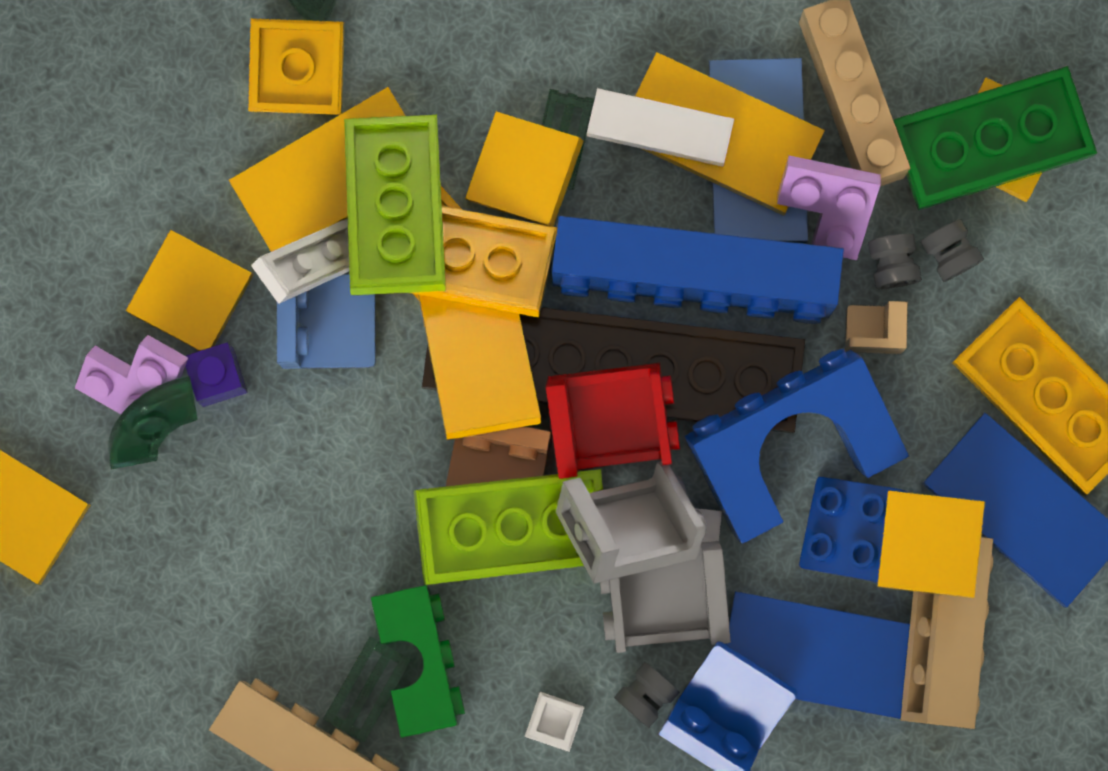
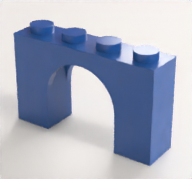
[684,349,909,544]

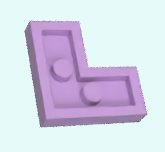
[777,155,881,260]
[75,335,188,434]

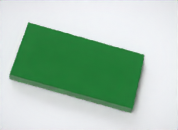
[893,66,1097,210]

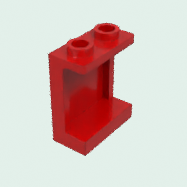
[546,363,680,479]

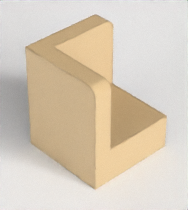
[845,301,908,354]

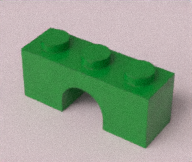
[371,585,465,738]

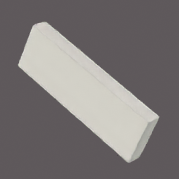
[587,88,734,167]
[251,218,349,304]

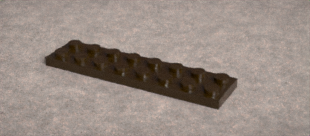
[422,308,805,434]

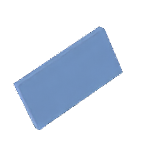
[709,58,808,243]

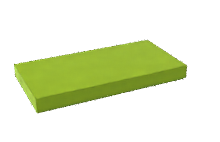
[344,114,446,295]
[413,469,603,585]

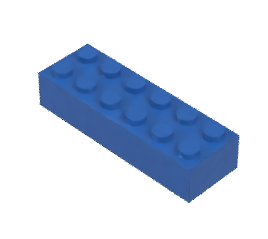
[552,216,844,324]

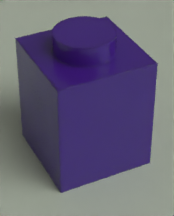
[186,342,248,407]

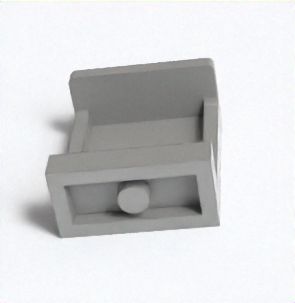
[556,461,706,583]
[600,541,731,653]

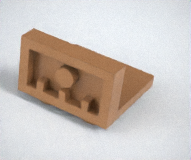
[445,427,551,487]

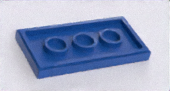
[922,413,1108,608]
[725,591,910,719]

